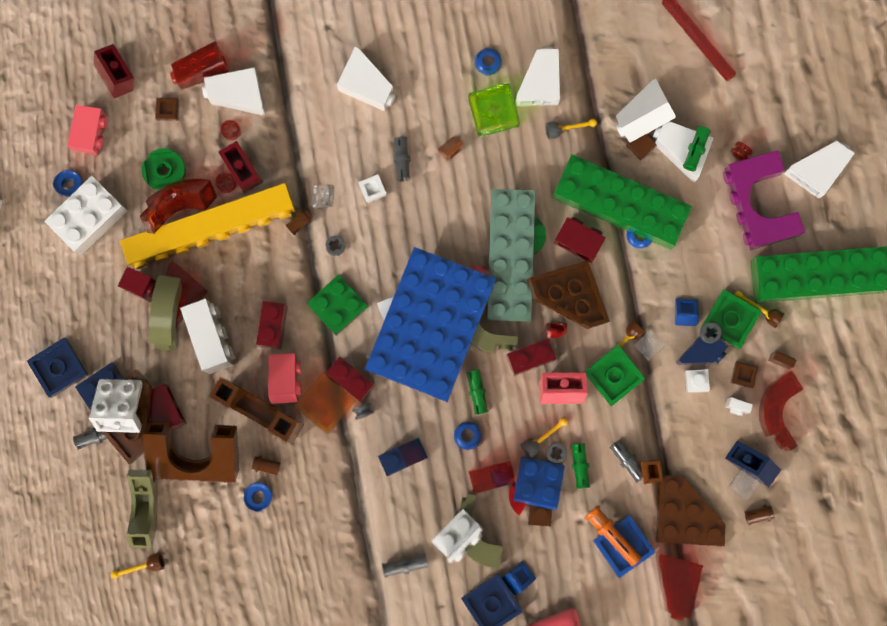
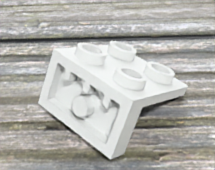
[89,379,143,433]
[431,509,483,563]

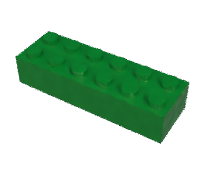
[552,154,692,250]
[750,246,887,303]

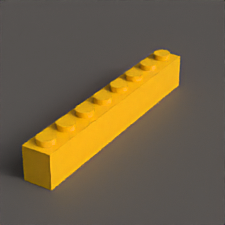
[120,183,296,269]

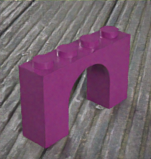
[723,150,805,251]

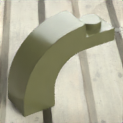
[149,275,183,351]
[471,324,518,354]
[126,469,158,548]
[454,493,503,569]

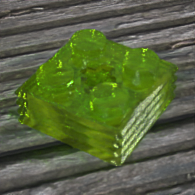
[468,83,520,137]

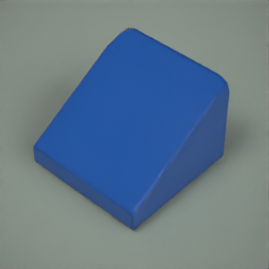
[675,298,699,326]
[502,561,536,595]

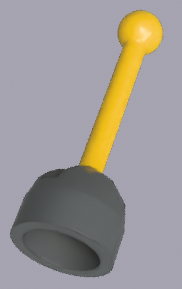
[545,119,597,140]
[520,418,568,458]

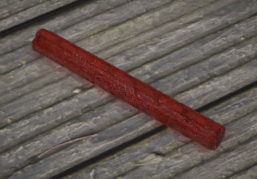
[662,0,736,81]

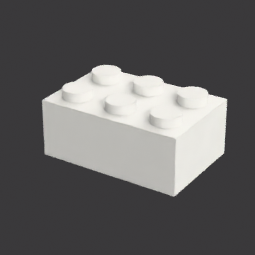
[44,176,128,256]
[180,299,236,374]

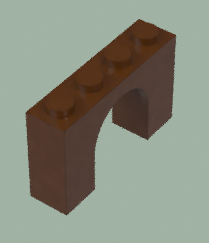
[208,377,304,443]
[143,422,239,483]

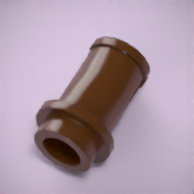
[285,209,313,235]
[252,455,281,476]
[744,504,775,525]

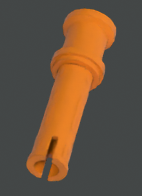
[584,504,642,567]

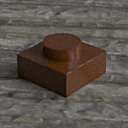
[528,505,552,527]

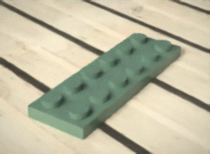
[487,189,535,322]

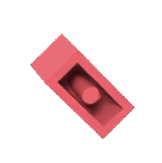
[67,105,108,155]
[268,353,302,404]
[539,373,588,404]

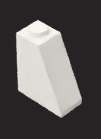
[516,46,560,106]
[337,47,395,111]
[202,67,265,115]
[616,79,676,142]
[653,121,713,182]
[784,141,855,199]

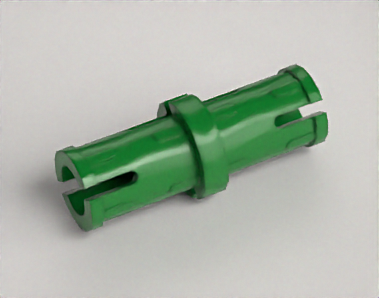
[683,126,711,172]
[466,369,489,415]
[571,443,590,489]

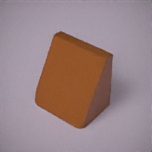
[438,137,463,161]
[641,459,663,484]

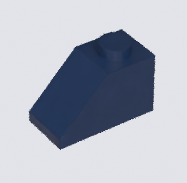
[676,329,728,365]
[378,438,428,476]
[725,440,781,488]

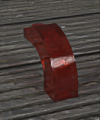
[140,179,217,234]
[759,371,804,451]

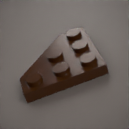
[527,260,610,329]
[87,370,152,464]
[656,475,726,547]

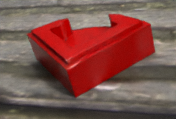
[546,323,567,339]
[509,485,526,516]

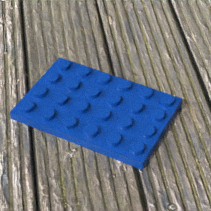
[365,247,496,402]

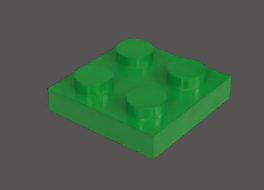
[307,274,368,336]
[701,289,762,349]
[583,344,645,407]

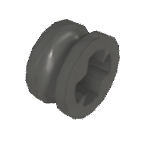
[326,236,345,256]
[699,323,721,343]
[352,403,374,420]
[546,443,567,463]

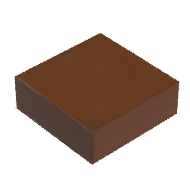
[155,98,179,121]
[626,134,657,161]
[768,352,797,369]
[731,362,758,388]

